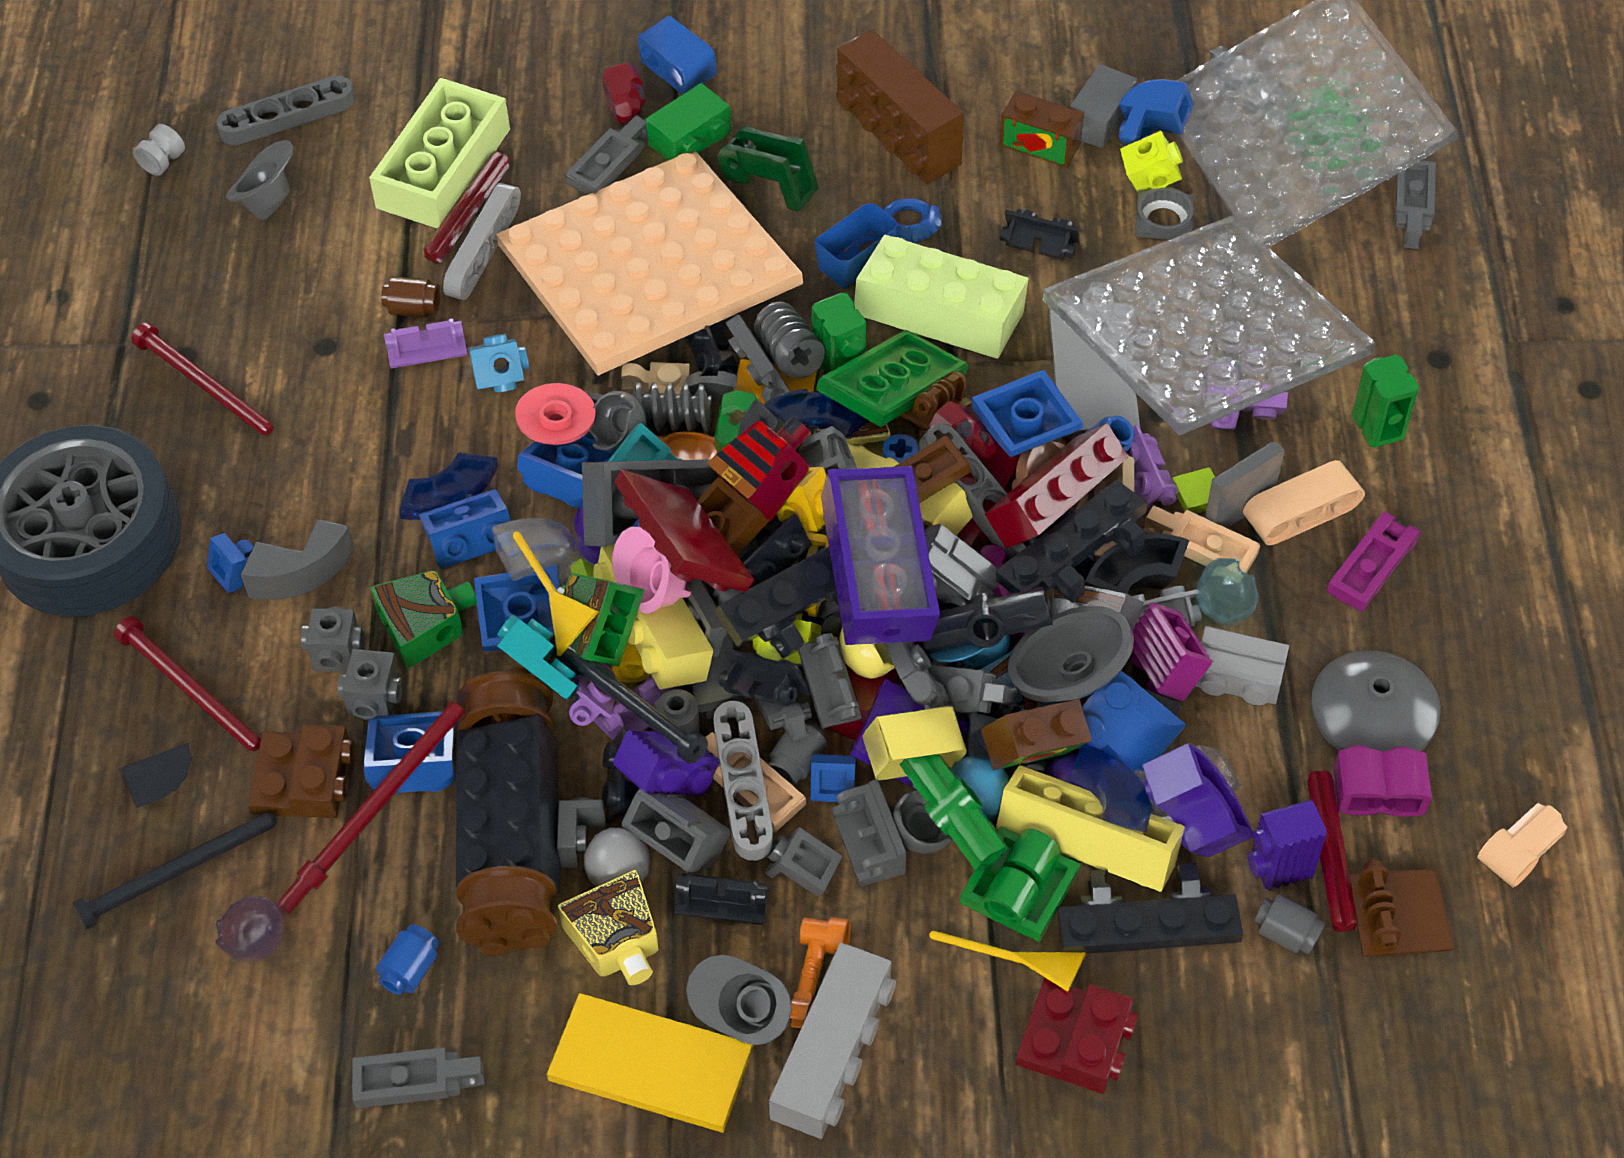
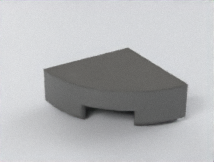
[686,371,738,403]

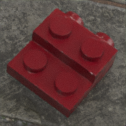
[1015,978,1139,1094]

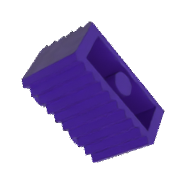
[613,730,719,797]
[1247,800,1327,891]

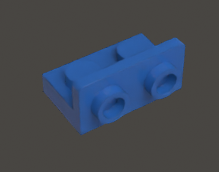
[419,489,516,568]

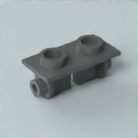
[798,633,862,728]

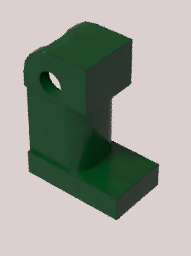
[718,126,819,212]

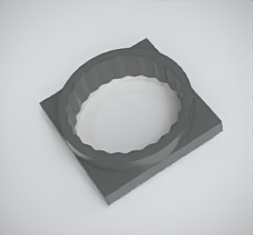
[1135,187,1194,241]

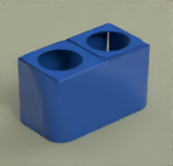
[638,16,717,94]
[814,203,897,289]

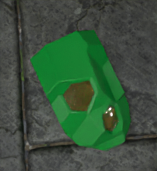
[714,390,761,452]

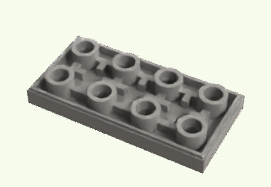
[1049,306,1140,439]

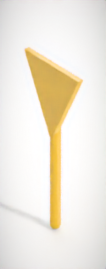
[513,531,599,656]
[929,931,1086,991]

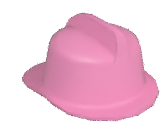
[612,527,692,614]

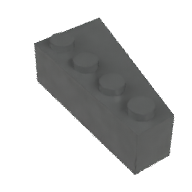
[582,459,722,547]

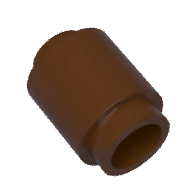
[381,276,440,318]

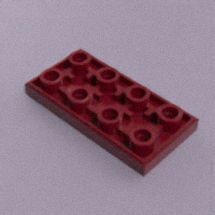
[614,469,754,592]

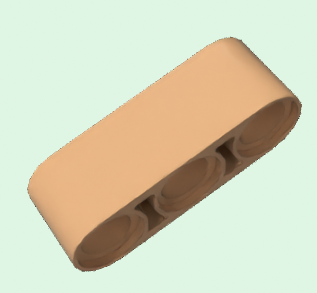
[1243,460,1365,545]

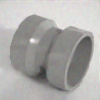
[133,124,185,176]

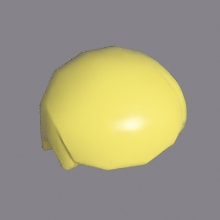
[839,628,895,679]

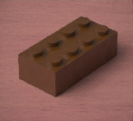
[836,29,964,185]

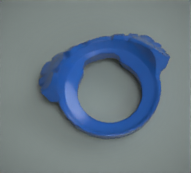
[884,198,941,243]

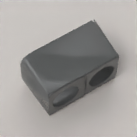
[1070,64,1138,149]

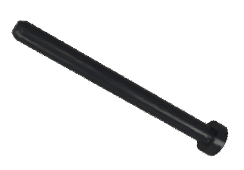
[554,643,708,764]
[73,812,277,930]

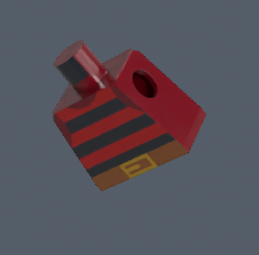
[707,416,811,521]

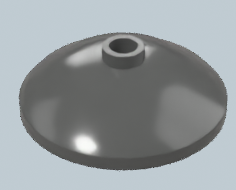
[1008,606,1134,703]
[1310,650,1441,752]

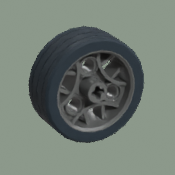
[0,425,182,617]

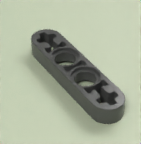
[216,76,355,145]
[919,424,1038,560]

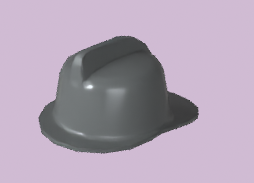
[226,140,294,220]
[686,954,792,1045]

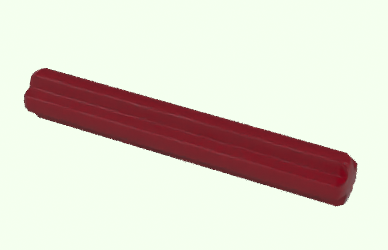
[423,151,509,264]
[1307,770,1358,932]

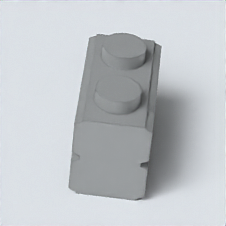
[1196,626,1289,705]

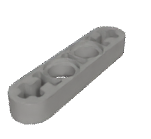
[443,182,521,301]
[713,701,773,860]

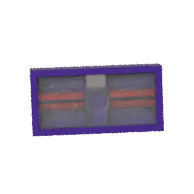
[821,466,940,645]

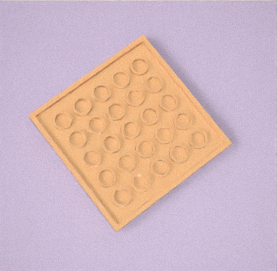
[496,152,803,375]

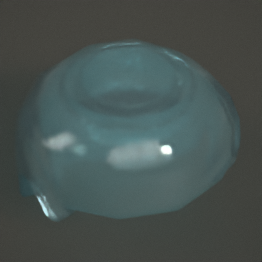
[1195,558,1259,626]

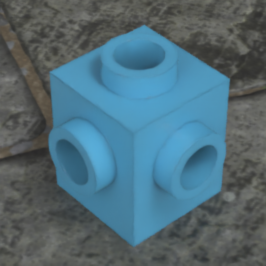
[468,334,529,392]

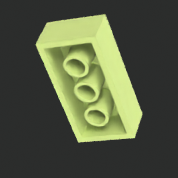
[369,78,510,229]
[854,235,1029,359]

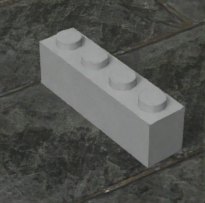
[769,942,896,1139]

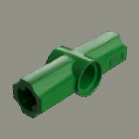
[899,754,1009,871]

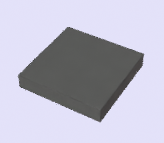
[1205,441,1285,528]

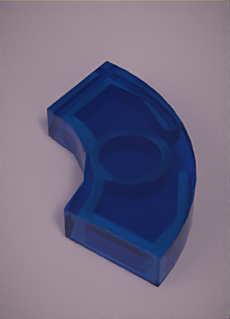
[764,389,869,439]
[399,452,498,520]
[1070,744,1151,833]

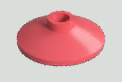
[515,383,596,445]

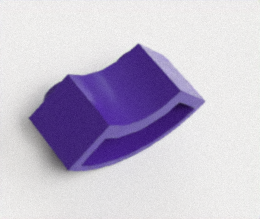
[1142,743,1253,857]

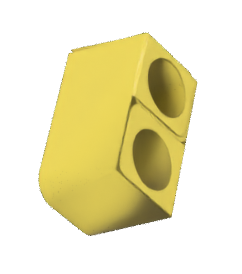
[862,706,967,780]

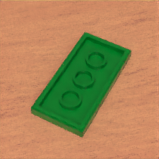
[816,330,968,427]

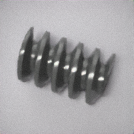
[754,301,825,378]
[632,382,714,434]

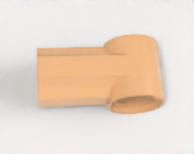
[1477,803,1567,888]

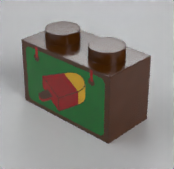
[1000,91,1084,168]
[981,699,1092,771]

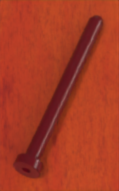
[131,322,274,435]
[114,616,261,751]

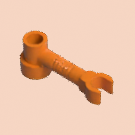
[790,917,851,1029]

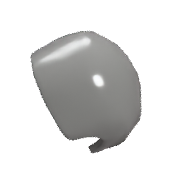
[584,828,650,887]

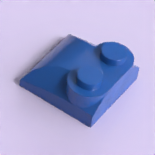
[972,369,1083,457]
[517,434,615,508]
[474,565,560,654]
[1079,671,1186,792]
[364,711,456,795]

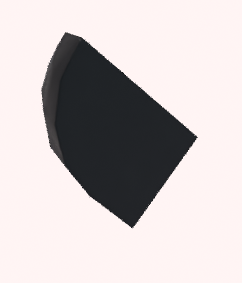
[118,743,191,808]

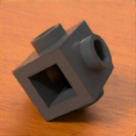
[301,607,365,672]
[338,649,403,719]

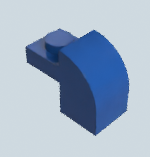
[1119,79,1194,147]

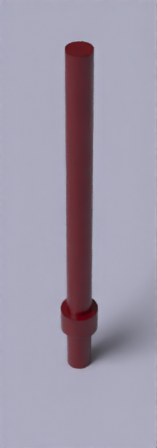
[276,701,466,915]

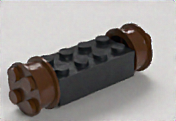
[456,667,560,956]

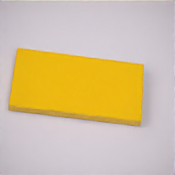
[547,993,753,1133]

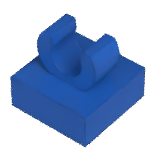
[206,533,254,593]
[811,754,856,802]

